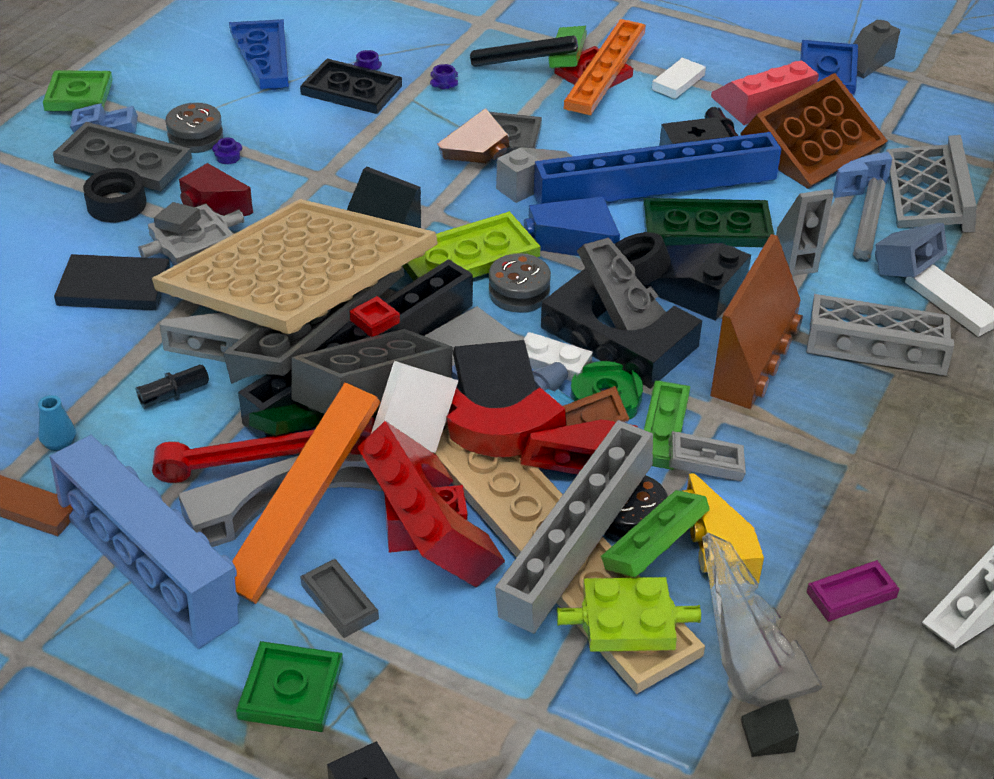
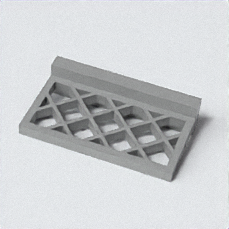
[886,135,977,233]
[806,294,954,376]

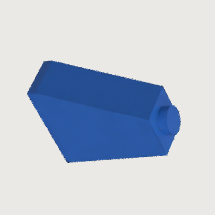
[524,197,620,256]

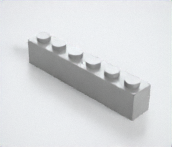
[495,420,653,634]

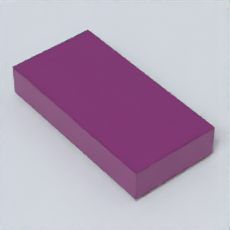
[806,560,899,622]

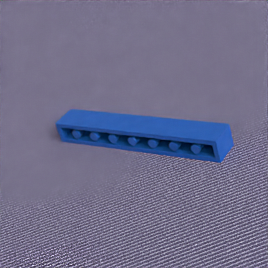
[533,132,781,204]

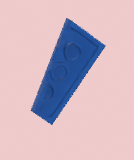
[229,19,289,90]

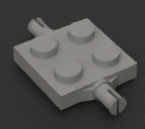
[138,204,244,265]

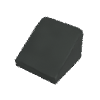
[741,698,799,757]

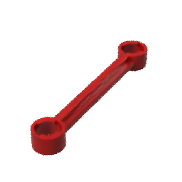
[152,417,375,483]

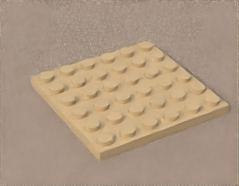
[152,199,438,334]

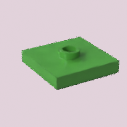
[43,70,113,111]

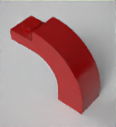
[446,387,567,457]

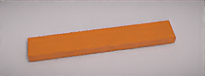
[564,19,646,116]
[232,382,381,604]

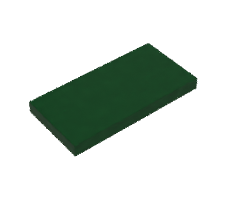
[643,198,774,247]

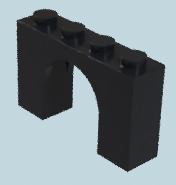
[541,268,703,389]

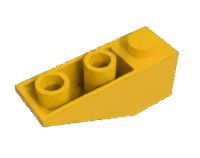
[682,473,764,588]

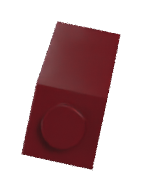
[179,163,253,216]

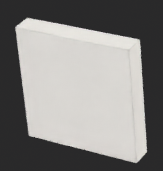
[371,361,458,453]

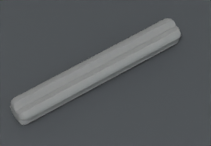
[853,178,886,261]

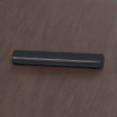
[470,35,578,67]

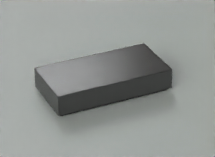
[300,559,379,638]

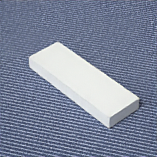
[905,264,994,337]

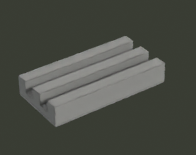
[668,431,746,481]

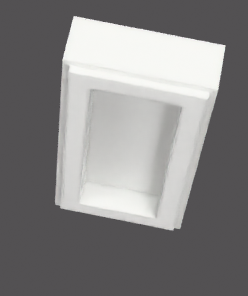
[652,58,706,99]

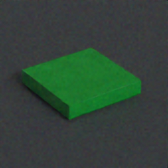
[236,641,343,732]

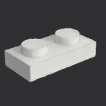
[523,332,593,381]

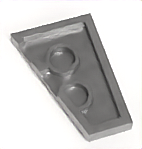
[577,238,666,330]

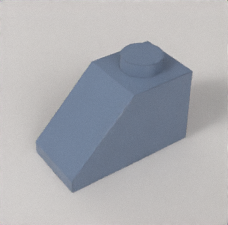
[875,223,948,277]

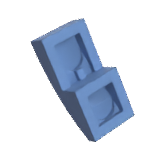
[70,103,138,133]
[833,152,893,198]

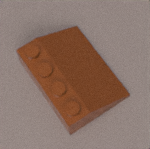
[740,73,888,188]
[710,234,803,409]

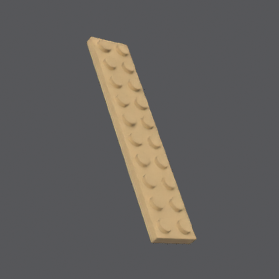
[433,422,705,694]

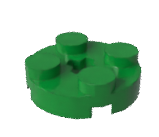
[570,361,643,419]

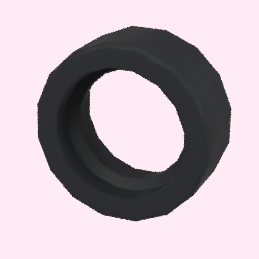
[83,168,147,222]
[615,232,671,286]

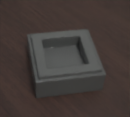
[154,202,201,235]

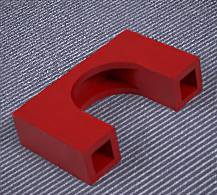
[357,421,505,587]

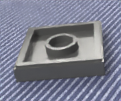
[489,112,542,155]

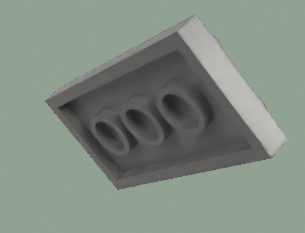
[53,122,192,191]

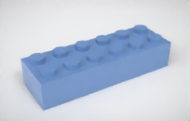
[50,435,239,649]

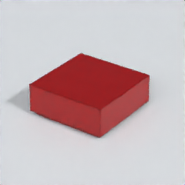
[349,296,400,337]

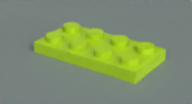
[403,211,541,281]

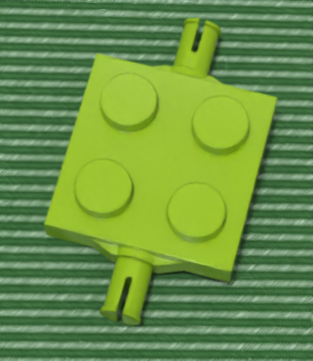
[557,577,701,652]

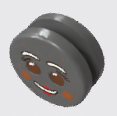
[165,103,223,153]
[489,253,551,312]

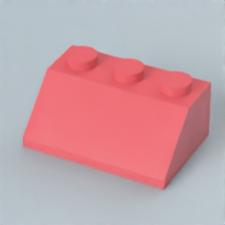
[711,60,819,125]

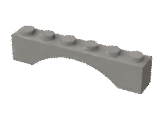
[178,454,383,547]

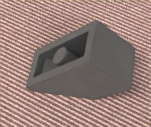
[853,19,901,79]

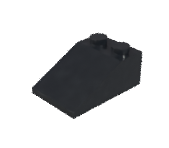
[644,243,751,321]

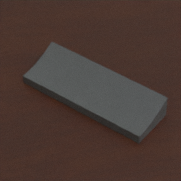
[223,266,405,384]

